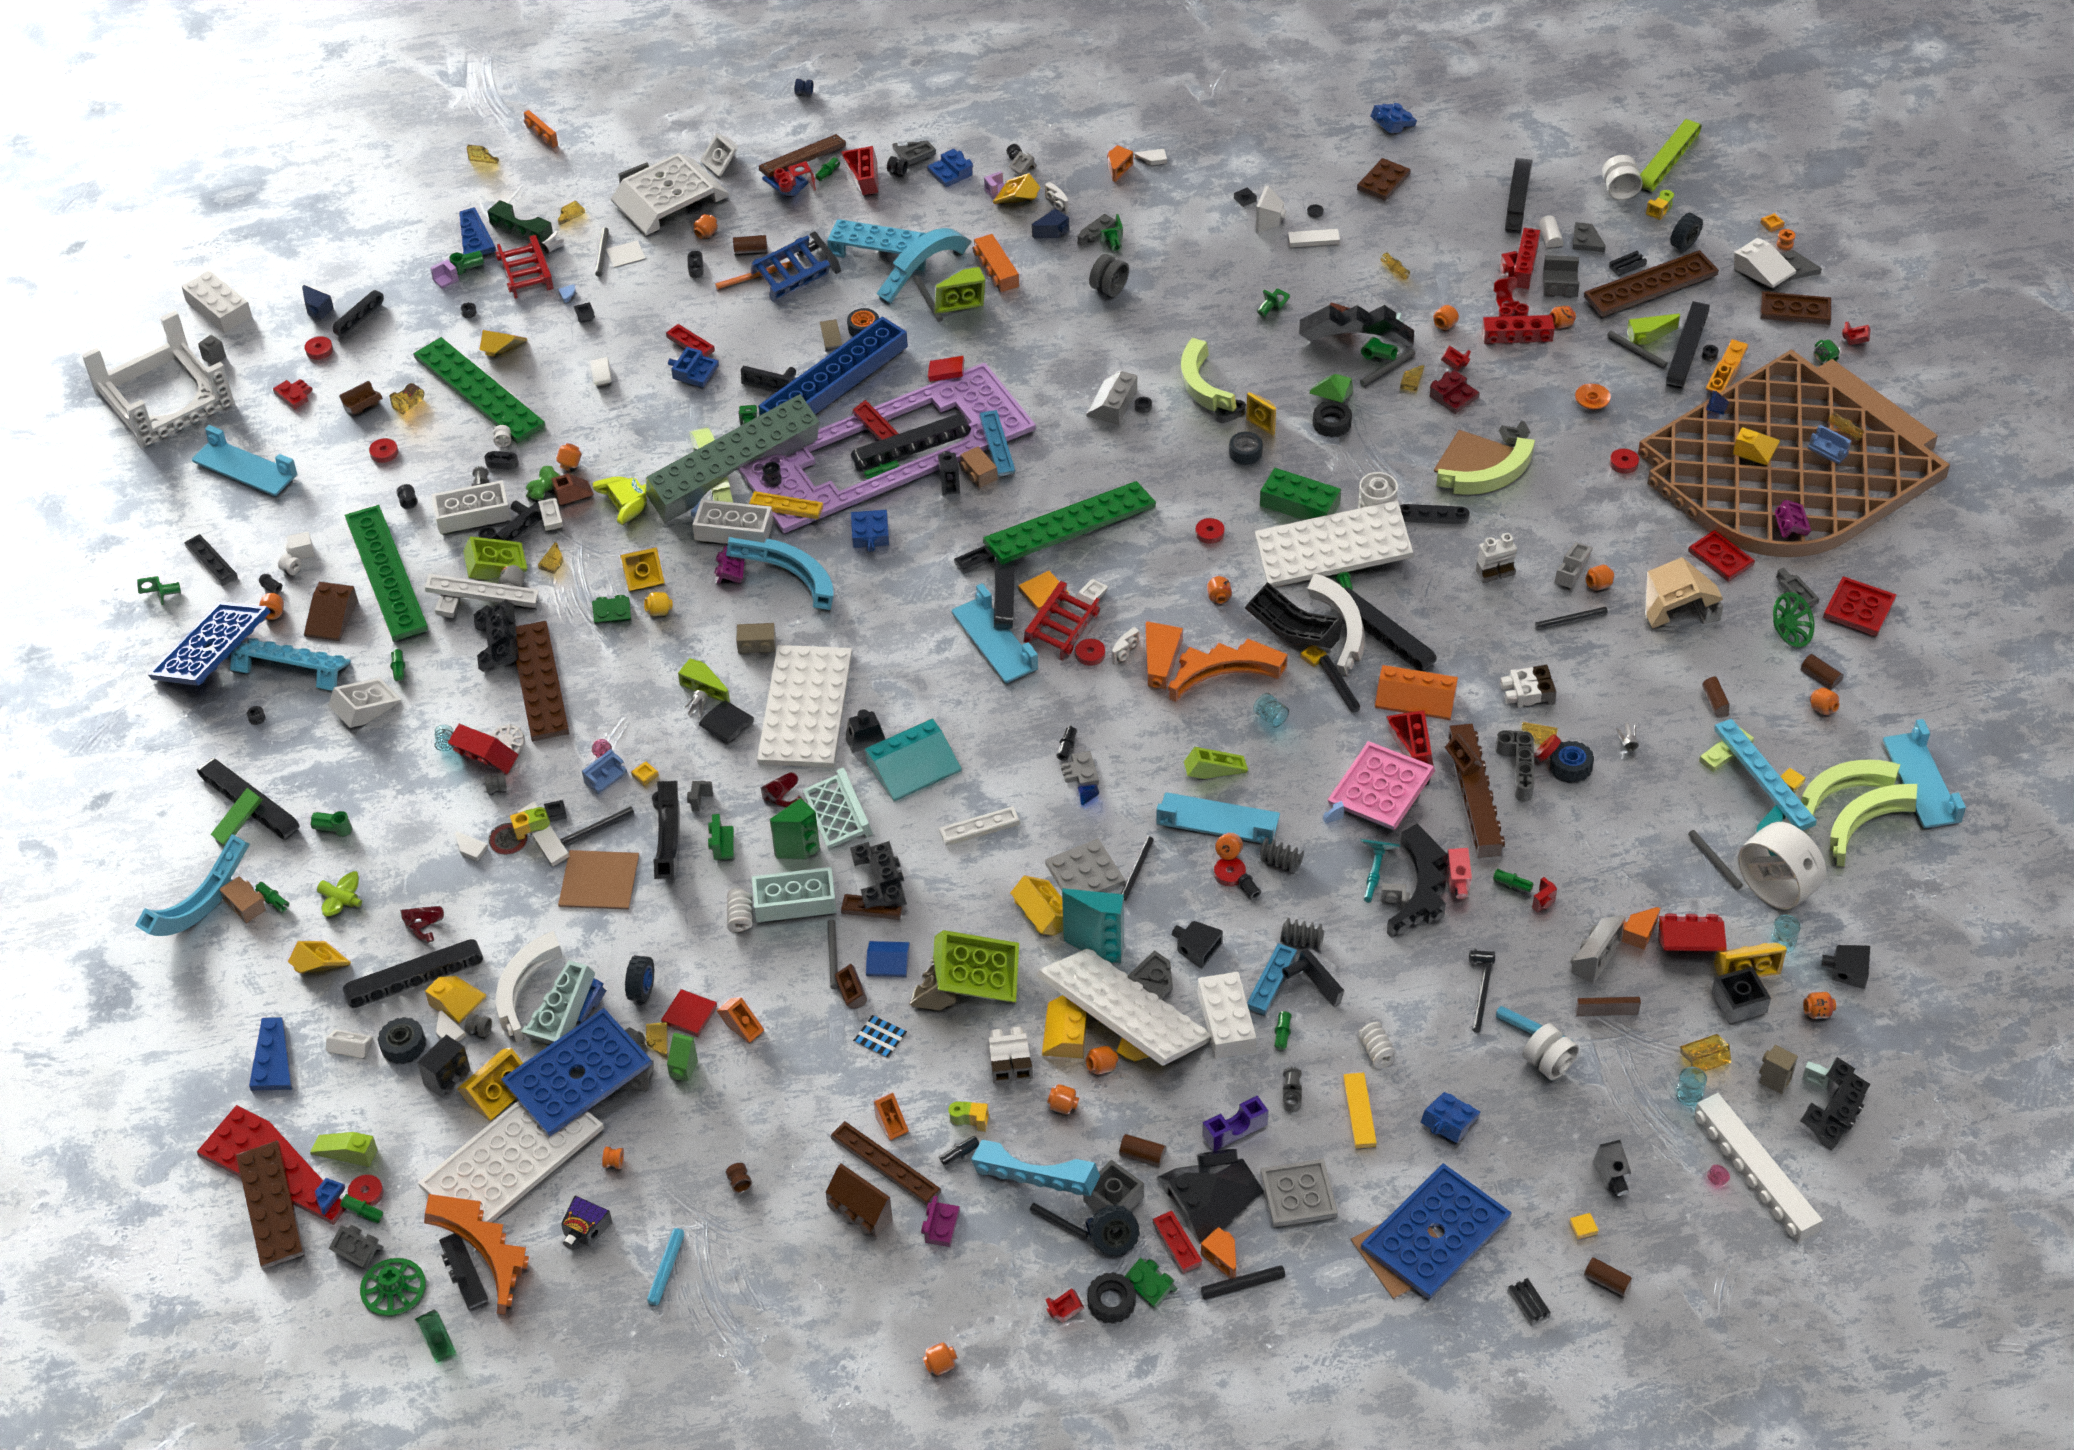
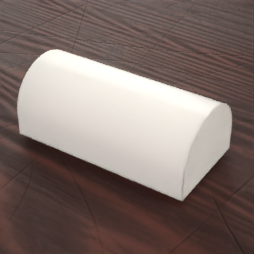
[1539,216,1563,248]

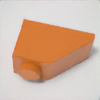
[1107,145,1133,182]
[1621,907,1661,950]
[716,997,764,1043]
[1200,1227,1236,1279]

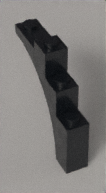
[1299,305,1414,347]
[1387,823,1447,938]

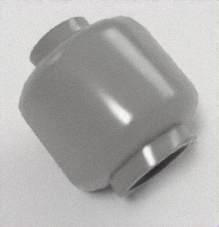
[499,565,525,587]

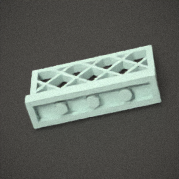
[803,767,873,849]

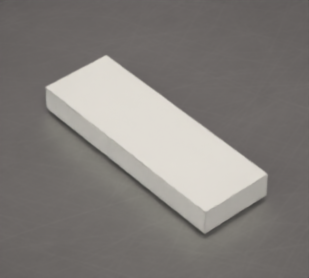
[1288,229,1340,248]

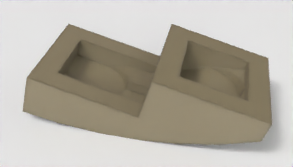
[820,319,842,351]

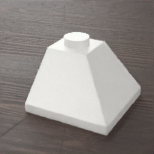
[700,133,738,177]
[1256,186,1286,233]

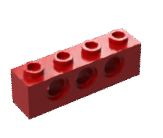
[1513,228,1540,289]
[1482,315,1555,344]

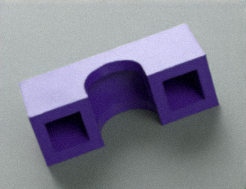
[1202,1095,1269,1151]

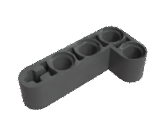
[1495,730,1534,802]

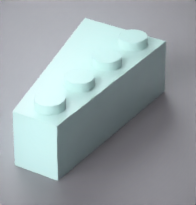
[521,960,595,1045]

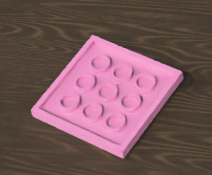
[1328,741,1435,830]

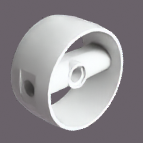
[1738,822,1826,909]

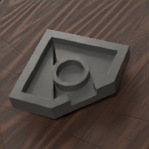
[1128,950,1173,1000]

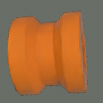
[1776,229,1795,250]
[602,1146,624,1169]

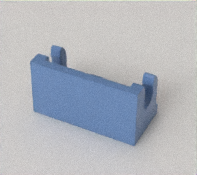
[1808,425,1852,465]
[582,749,627,794]

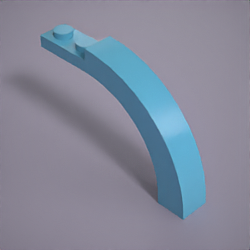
[876,228,972,304]
[726,537,833,610]
[135,834,250,936]

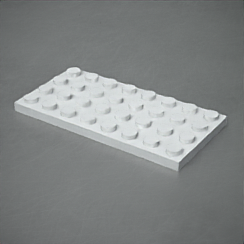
[1255,500,1414,587]
[757,645,852,768]
[1037,949,1211,1066]
[418,1101,604,1223]

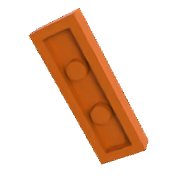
[524,110,558,148]

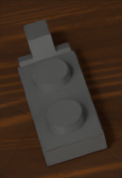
[1077,214,1116,246]
[1776,567,1820,610]

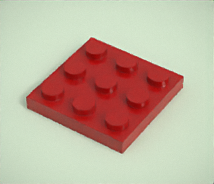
[1823,576,1897,636]

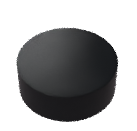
[1135,397,1152,413]

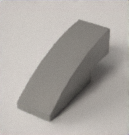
[1554,542,1593,589]

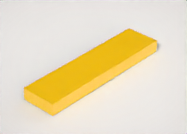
[749,491,824,519]
[1343,1072,1377,1149]

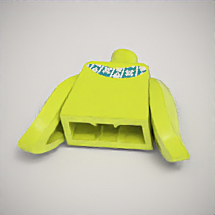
[592,476,647,525]

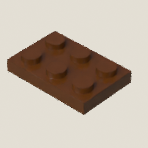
[1357,158,1411,201]

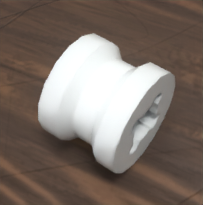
[493,425,511,447]
[278,553,302,575]

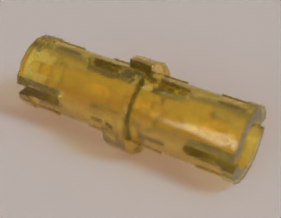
[1380,252,1410,280]
[1828,412,1864,440]

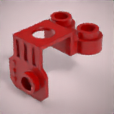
[774,161,816,192]
[1493,277,1529,317]

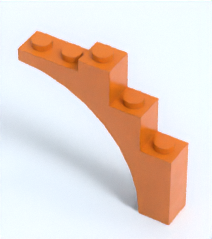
[1168,638,1288,702]
[424,1194,529,1315]

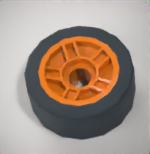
[847,308,879,337]

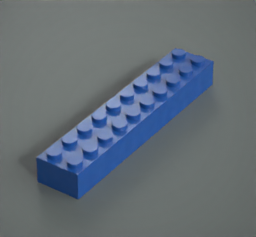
[758,316,908,416]

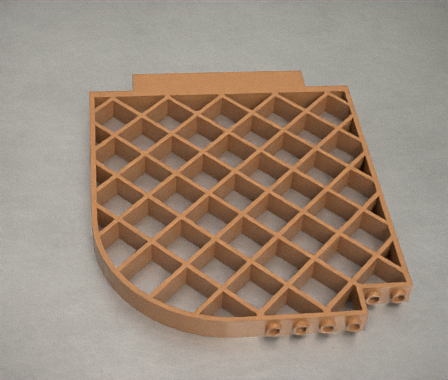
[1638,349,1950,557]

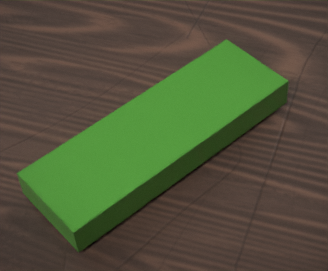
[211,788,263,845]

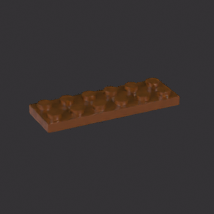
[236,1141,305,1269]

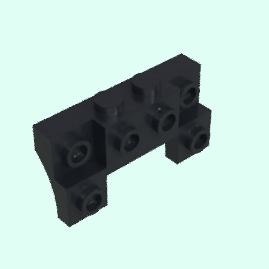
[474,599,519,672]
[850,841,907,908]
[1800,1057,1871,1151]

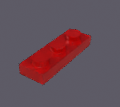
[666,324,715,357]
[852,400,899,441]
[1153,1210,1202,1274]

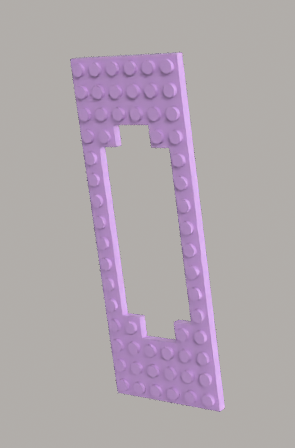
[737,362,1036,534]

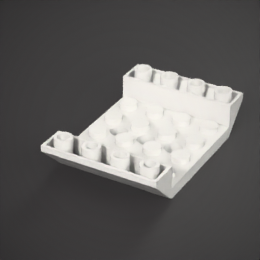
[611,153,729,236]

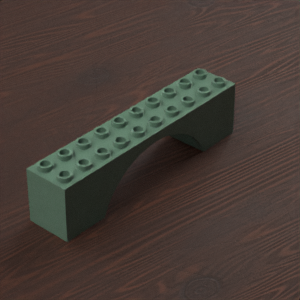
[646,394,819,523]

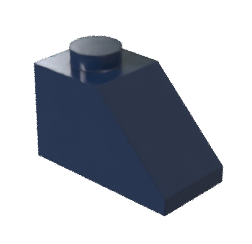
[1031,209,1070,238]
[302,285,334,320]

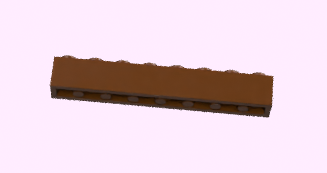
[1448,723,1505,858]

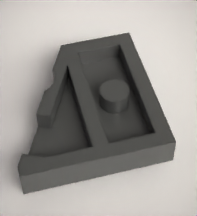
[892,141,936,166]
[1572,222,1606,252]
[1780,250,1822,280]

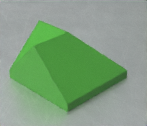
[1309,374,1353,403]

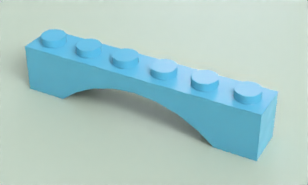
[971,1139,1100,1196]

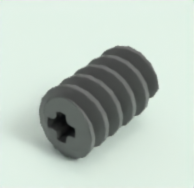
[1260,837,1304,873]
[1280,918,1324,950]

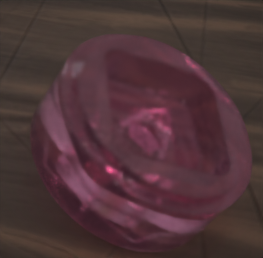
[592,739,612,758]
[1707,1165,1730,1186]

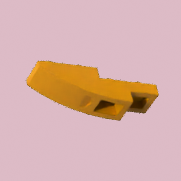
[1706,339,1748,394]

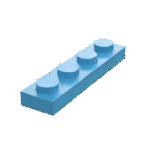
[979,410,1015,477]
[1247,943,1297,1015]

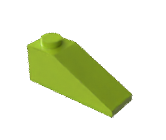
[1627,313,1680,345]
[678,658,730,703]
[1183,746,1248,779]
[310,1132,378,1167]

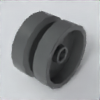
[1089,254,1129,297]

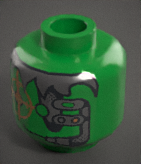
[1813,339,1840,365]

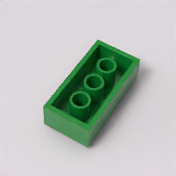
[1260,467,1341,520]

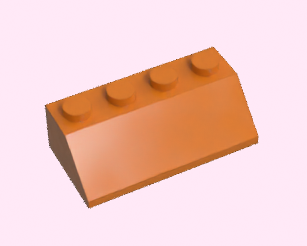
[1375,665,1458,720]

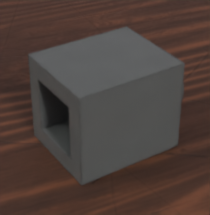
[198,335,226,365]

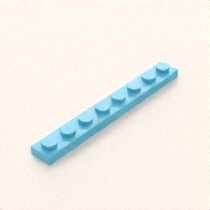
[1714,718,1817,831]

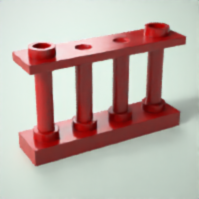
[495,235,554,299]
[1023,581,1101,661]

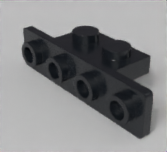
[439,1233,488,1309]

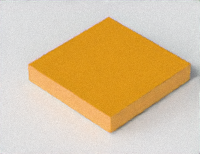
[1018,570,1069,611]

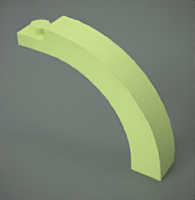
[1181,337,1237,412]
[689,427,733,503]
[1436,438,1535,495]
[1801,760,1901,816]
[1830,784,1917,867]

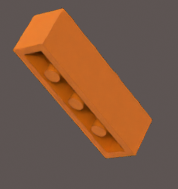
[972,234,1019,292]

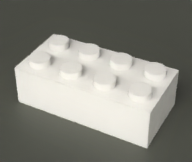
[181,270,252,333]
[431,480,511,534]
[693,499,773,544]
[1198,972,1256,1059]

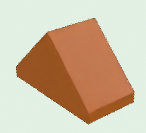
[874,1092,909,1140]

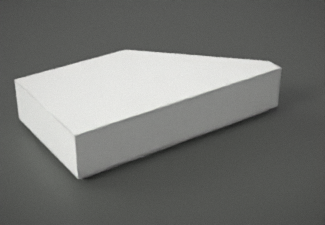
[1134,149,1167,165]
[455,832,488,862]
[436,1010,466,1042]

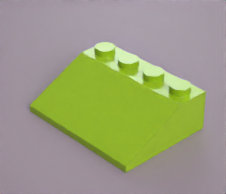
[933,930,1019,1003]

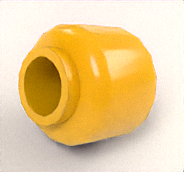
[644,592,673,616]

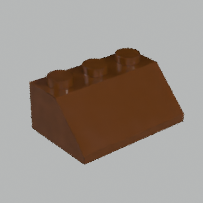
[825,1163,893,1238]

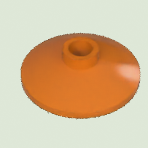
[1575,383,1611,409]

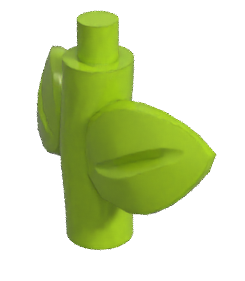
[317,871,362,916]

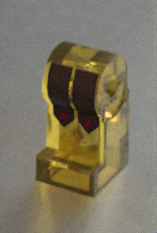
[389,383,425,415]

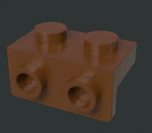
[339,381,383,415]

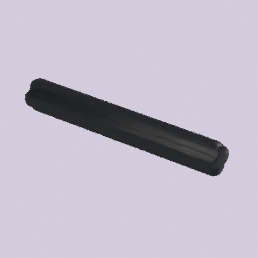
[1320,655,1360,713]
[1201,1265,1285,1299]

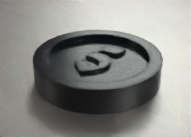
[686,201,703,214]
[1307,204,1324,218]

